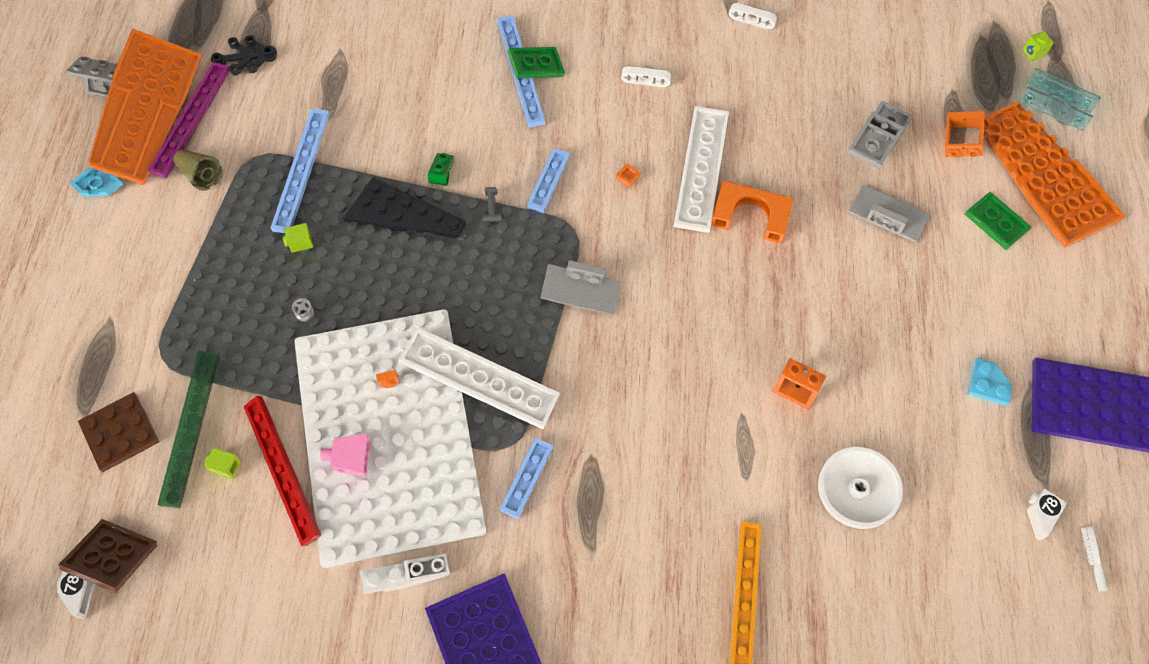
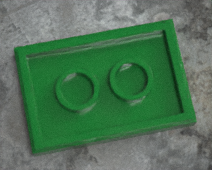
[508,47,565,78]
[964,192,1032,250]

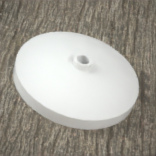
[818,447,903,529]

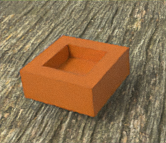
[616,163,641,188]
[376,369,400,388]

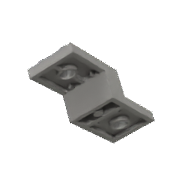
[847,101,913,169]

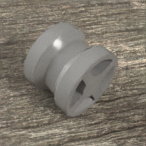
[292,298,314,322]

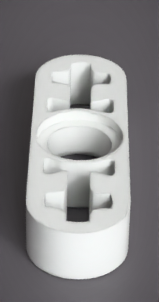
[729,3,777,29]
[621,66,671,87]

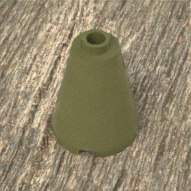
[173,150,223,191]

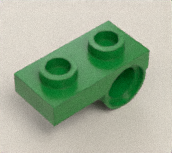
[428,153,454,186]

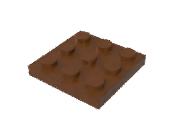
[78,392,159,472]
[58,519,157,593]

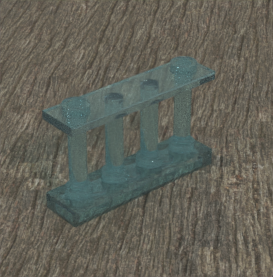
[1018,68,1101,131]

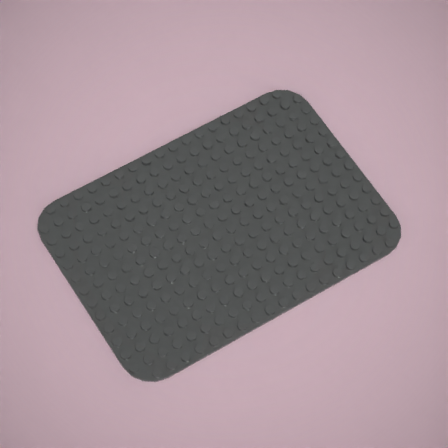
[159,153,580,451]

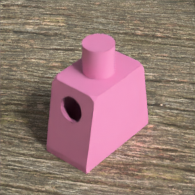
[320,434,371,478]

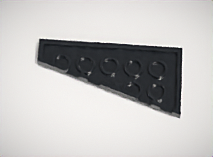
[343,177,466,238]

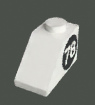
[1027,488,1067,541]
[57,571,95,619]

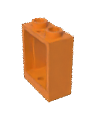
[945,111,985,157]
[773,358,826,409]

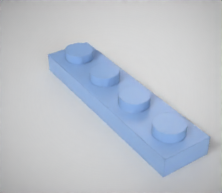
[527,148,570,213]
[500,437,554,519]

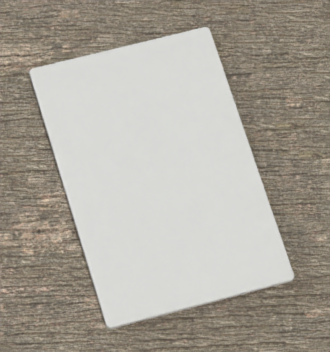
[295,310,487,568]

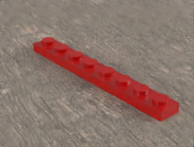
[243,396,321,546]

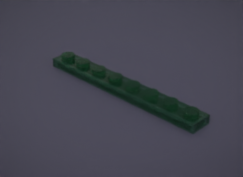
[157,350,220,509]

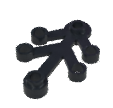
[211,35,277,76]

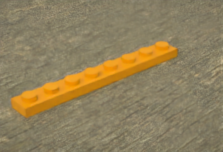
[729,521,762,664]

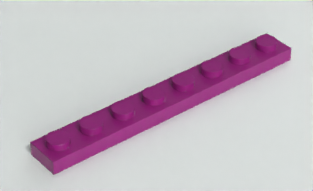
[148,62,230,179]

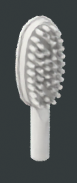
[1081,525,1108,592]

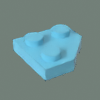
[69,167,123,197]
[968,358,1012,406]

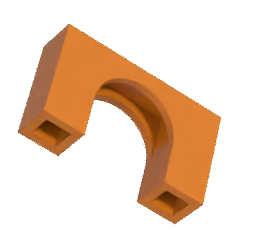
[711,181,794,244]

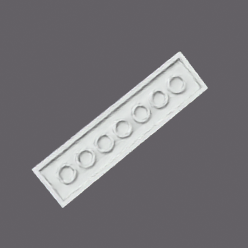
[673,106,729,233]
[399,327,560,429]

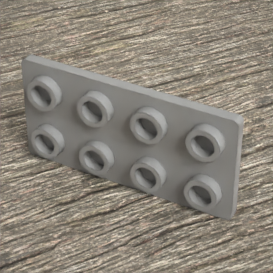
[66,56,118,98]
[849,185,930,243]
[541,260,620,316]

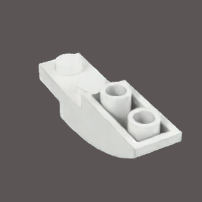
[360,553,450,594]

